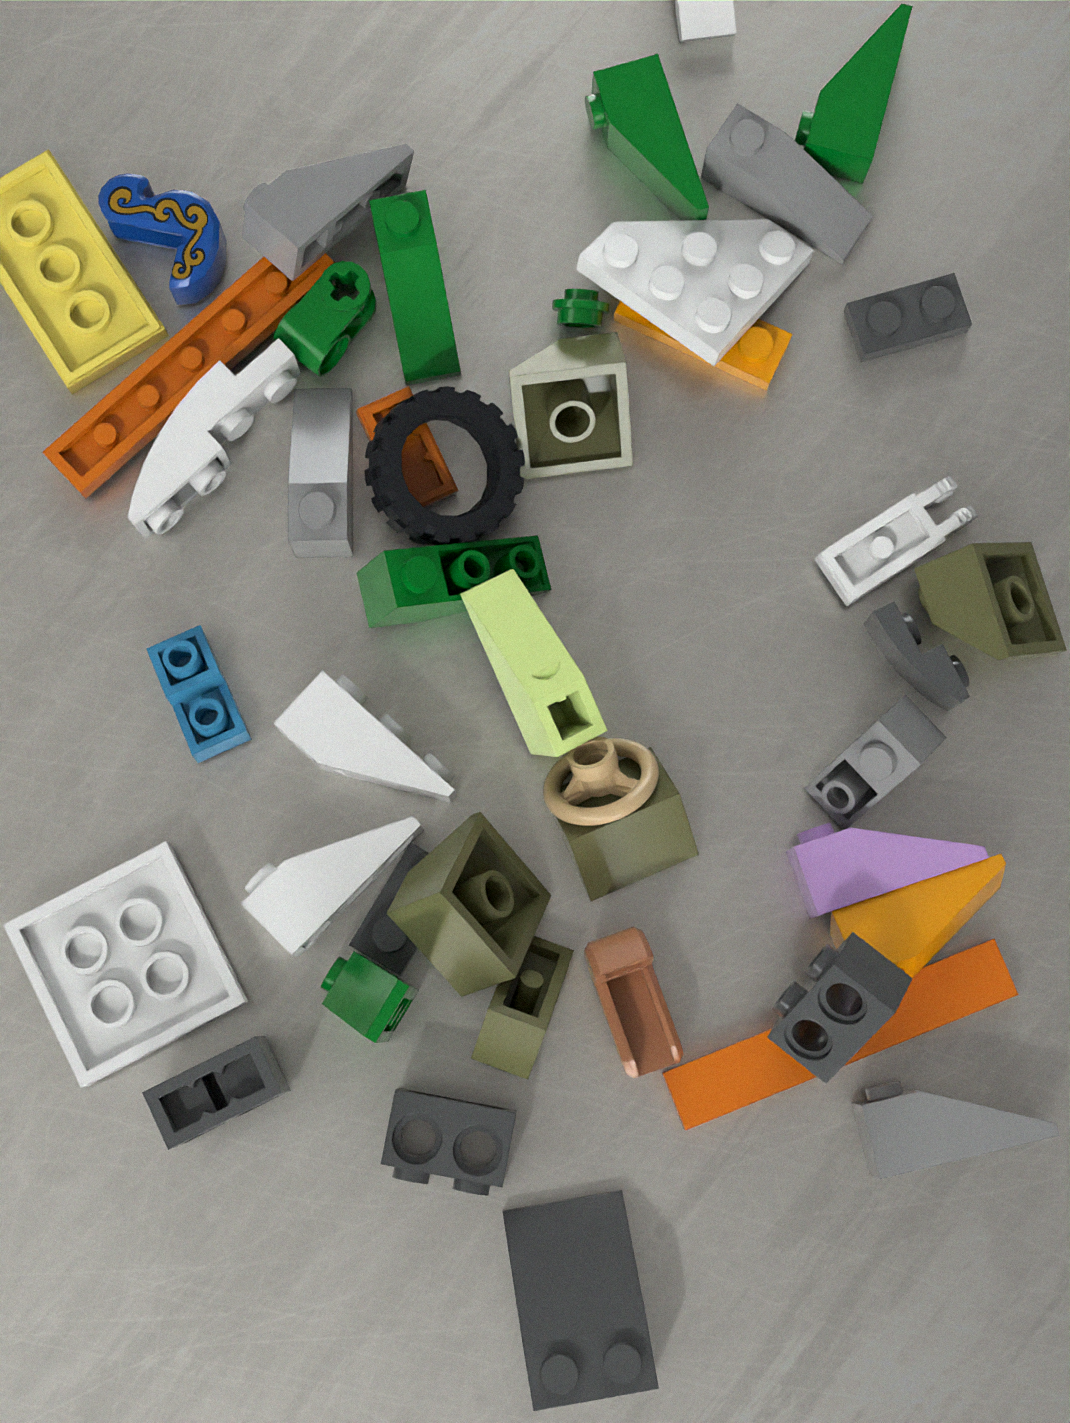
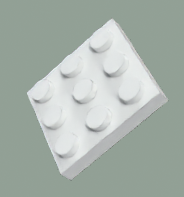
[3,841,248,1088]

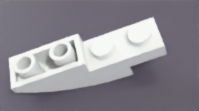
[127,338,301,540]

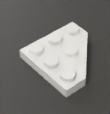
[576,219,814,366]

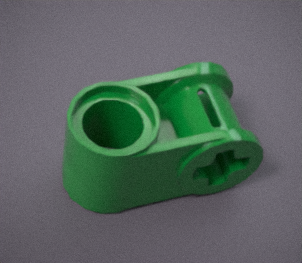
[274,261,377,377]

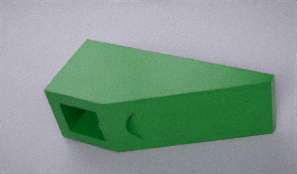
[356,535,552,628]

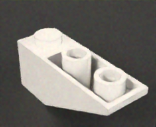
[274,670,457,803]

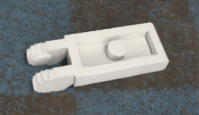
[814,476,979,606]

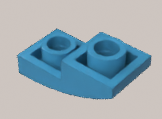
[146,625,252,763]

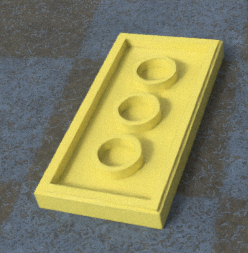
[0,149,169,395]

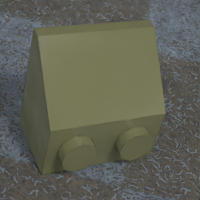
[387,812,552,997]

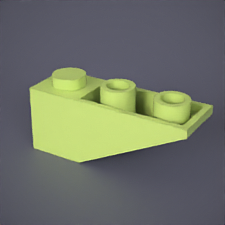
[460,569,608,757]

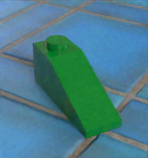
[794,4,913,184]
[585,54,709,221]
[369,190,461,386]
[321,951,419,1043]

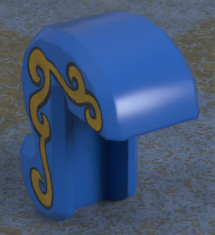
[98,173,226,305]

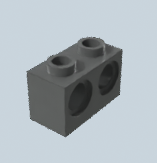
[767,932,913,1084]
[142,1036,291,1150]
[381,1088,517,1196]

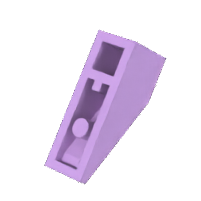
[786,823,989,919]

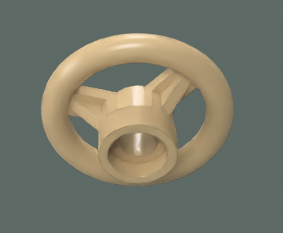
[543,737,659,826]

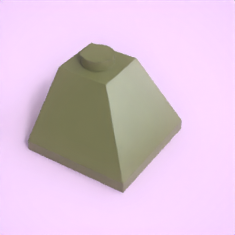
[508,332,633,479]
[914,542,1067,661]

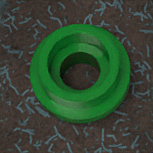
[552,289,609,328]

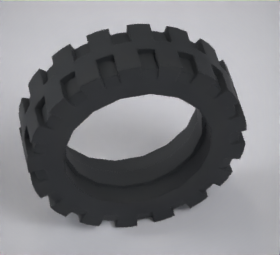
[364,386,525,545]

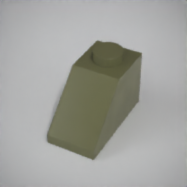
[471,936,574,1080]

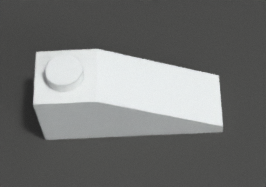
[241,816,424,957]

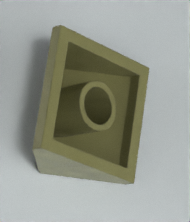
[552,747,699,902]

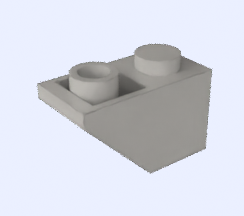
[804,695,947,830]

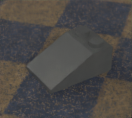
[502,1190,659,1411]

